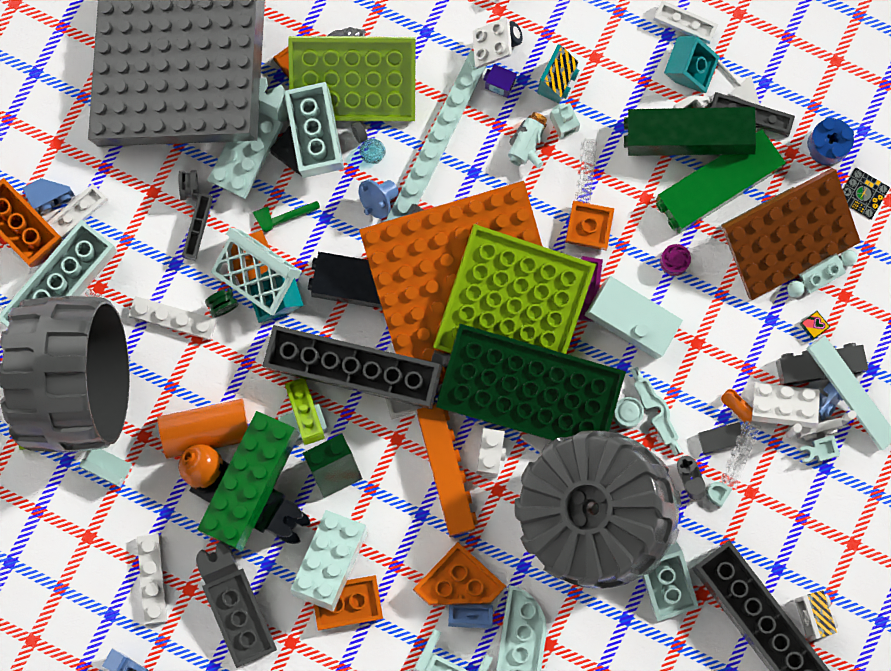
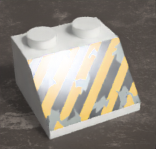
[794,590,838,641]

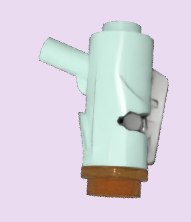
[508,112,547,168]

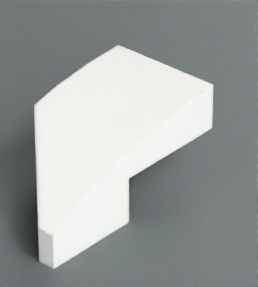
[673,95,712,108]

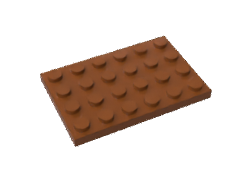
[722,168,861,300]

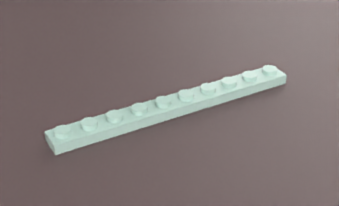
[386,50,487,221]

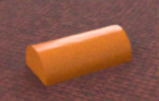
[0,177,62,267]
[157,398,249,459]

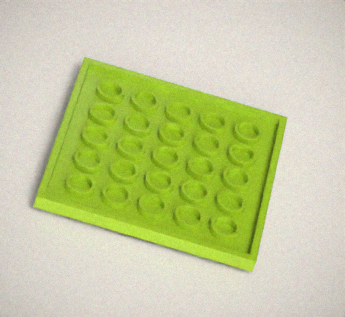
[433,224,596,354]

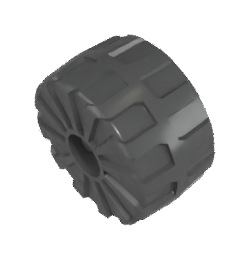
[0,296,130,452]
[514,431,682,589]

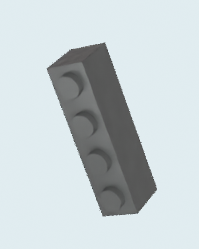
[776,343,869,386]

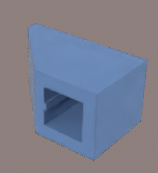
[22,178,75,214]

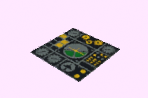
[843,168,890,220]

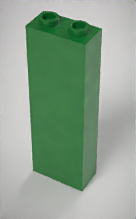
[656,129,786,234]

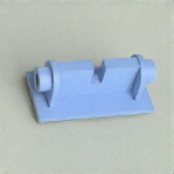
[819,382,843,421]

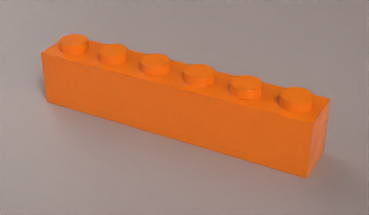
[416,404,478,537]

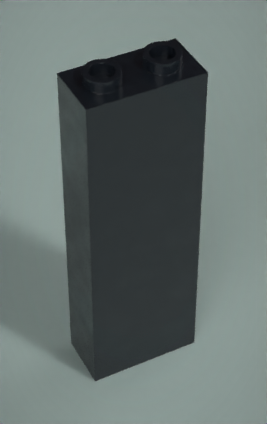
[308,251,382,309]

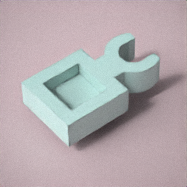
[799,435,840,463]

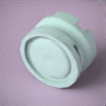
[613,397,644,429]

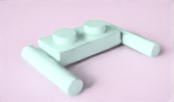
[414,629,493,671]

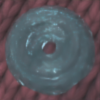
[359,138,386,164]

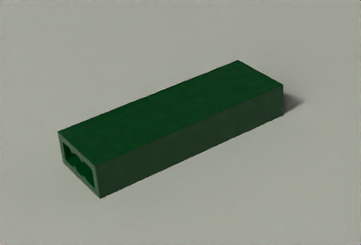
[624,107,756,156]

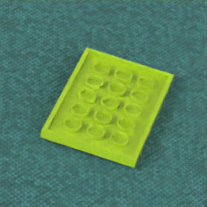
[288,36,416,121]

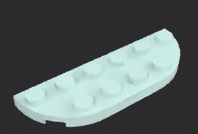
[496,585,547,671]

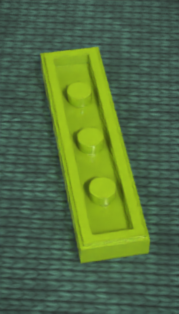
[285,378,325,446]

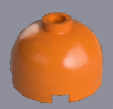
[178,444,223,489]

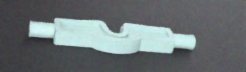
[630,367,682,456]

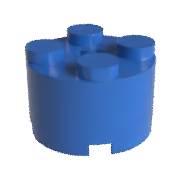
[807,117,854,166]

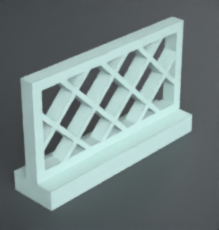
[210,227,302,315]

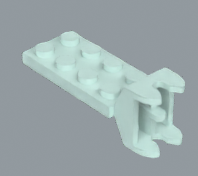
[207,77,289,199]

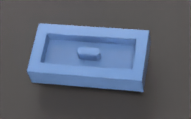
[448,604,493,629]

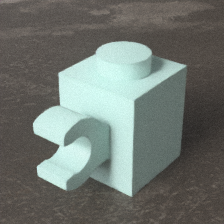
[550,103,580,139]

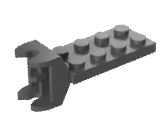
[196,542,277,668]

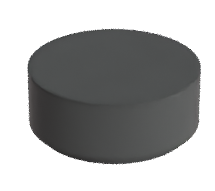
[351,121,368,143]

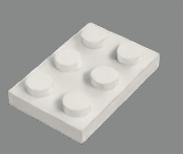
[752,382,820,429]

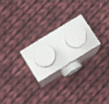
[476,428,507,477]

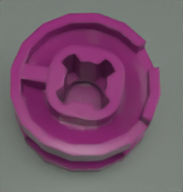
[660,244,691,276]

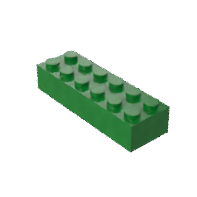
[197,411,300,552]

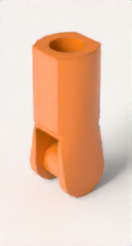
[721,389,753,425]

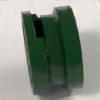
[204,288,239,318]

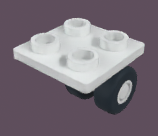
[472,17,523,68]

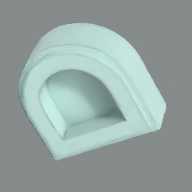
[706,482,732,508]

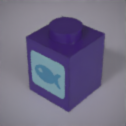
[483,64,517,98]

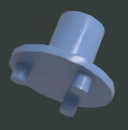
[358,179,398,219]

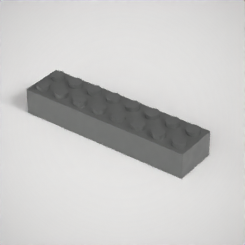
[262,325,443,409]
[691,540,830,671]

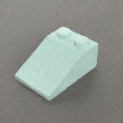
[642,541,699,622]

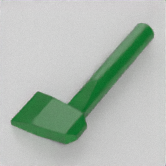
[252,201,320,232]

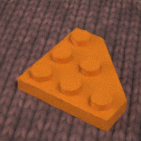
[413,542,506,605]

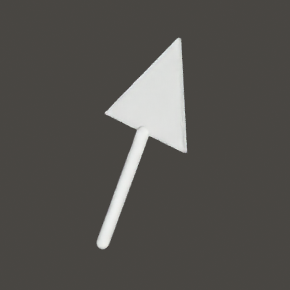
[717,60,760,105]

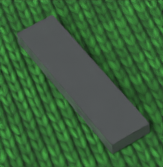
[710,92,795,137]

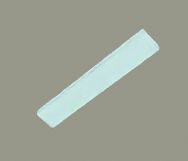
[806,335,891,450]

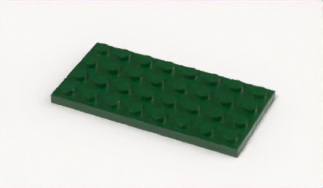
[436,323,626,441]

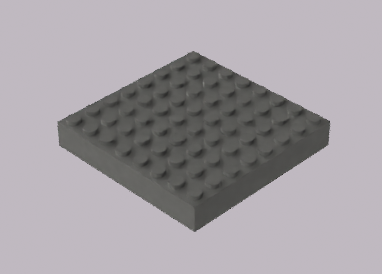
[88,0,265,147]

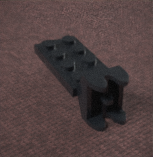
[189,460,311,544]

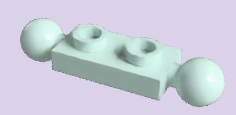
[787,250,858,298]

